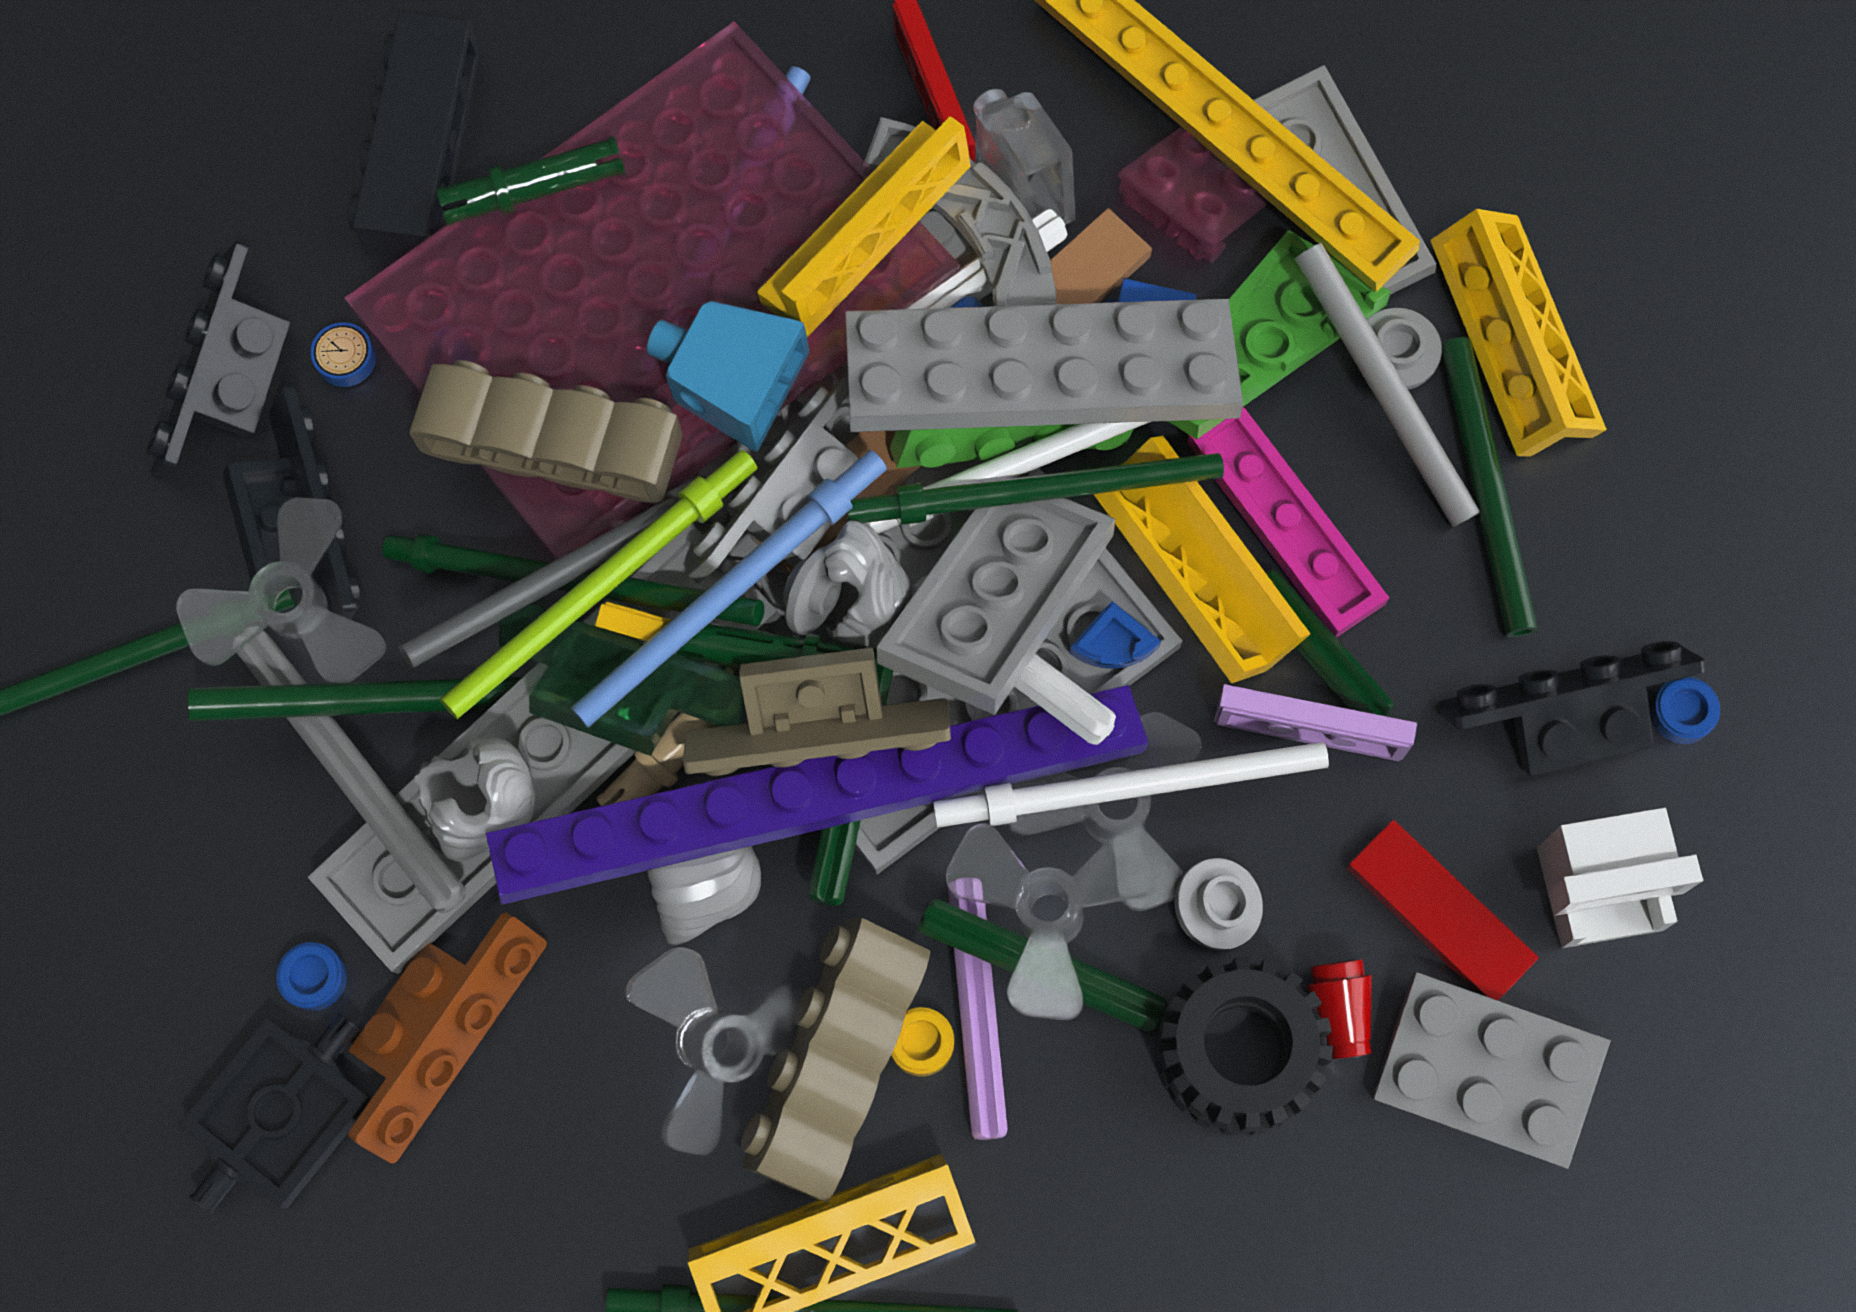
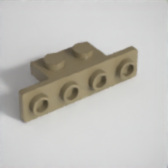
[683,647,951,776]

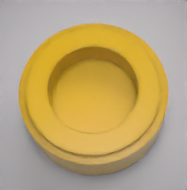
[891,1007,954,1077]

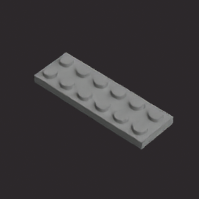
[845,299,1243,432]

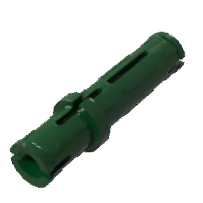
[436,136,626,227]
[676,623,877,669]

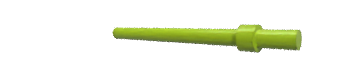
[440,450,758,719]

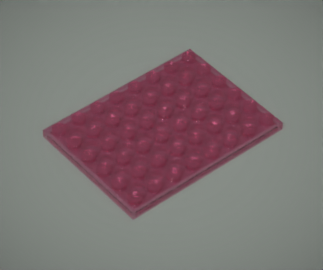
[345,22,960,560]

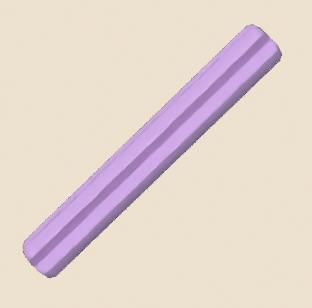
[948,877,1008,1140]

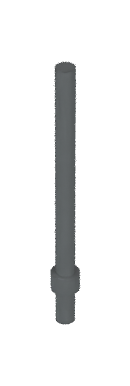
[399,479,747,668]

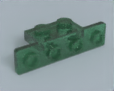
[499,604,745,756]

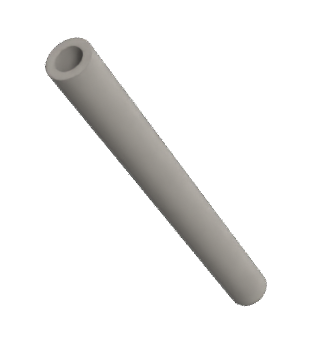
[1294,243,1480,527]

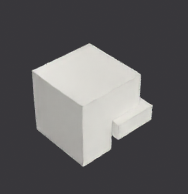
[1537,808,1703,948]

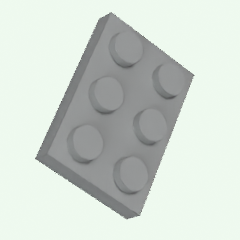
[1371,971,1611,1169]

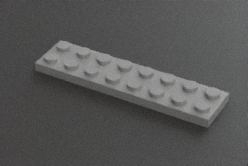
[308,524,780,974]

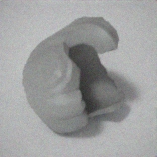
[824,520,912,649]
[414,737,536,861]
[647,846,761,946]

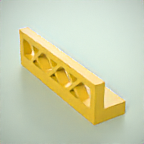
[757,116,971,337]
[1430,209,1607,457]
[1094,435,1310,683]
[688,1153,975,1312]

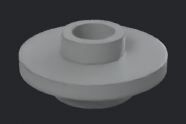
[1367,308,1442,390]
[783,547,842,635]
[1174,858,1263,951]

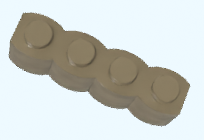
[409,360,683,503]
[740,918,931,1203]

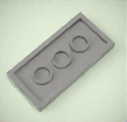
[877,478,1115,715]

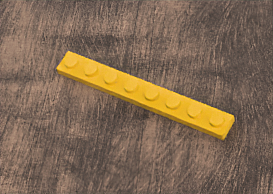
[1034,0,1420,292]

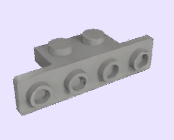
[688,377,860,584]

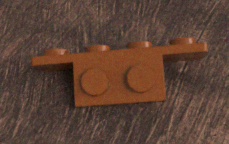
[348,912,547,1164]

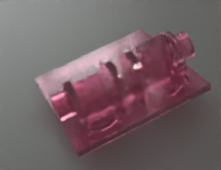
[1118,126,1270,263]

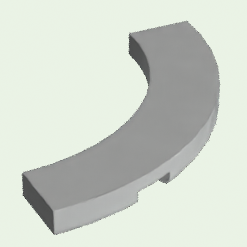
[863,117,1057,306]

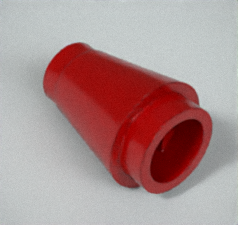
[1306,959,1372,1059]

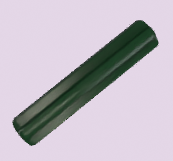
[1266,569,1395,717]

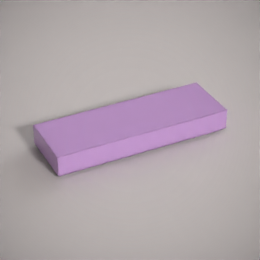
[1213,684,1417,762]

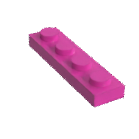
[1187,407,1390,637]

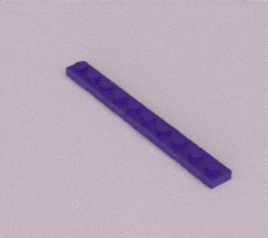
[485,685,1149,905]

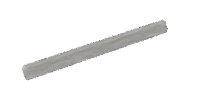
[233,625,466,913]

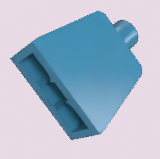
[647,301,810,452]

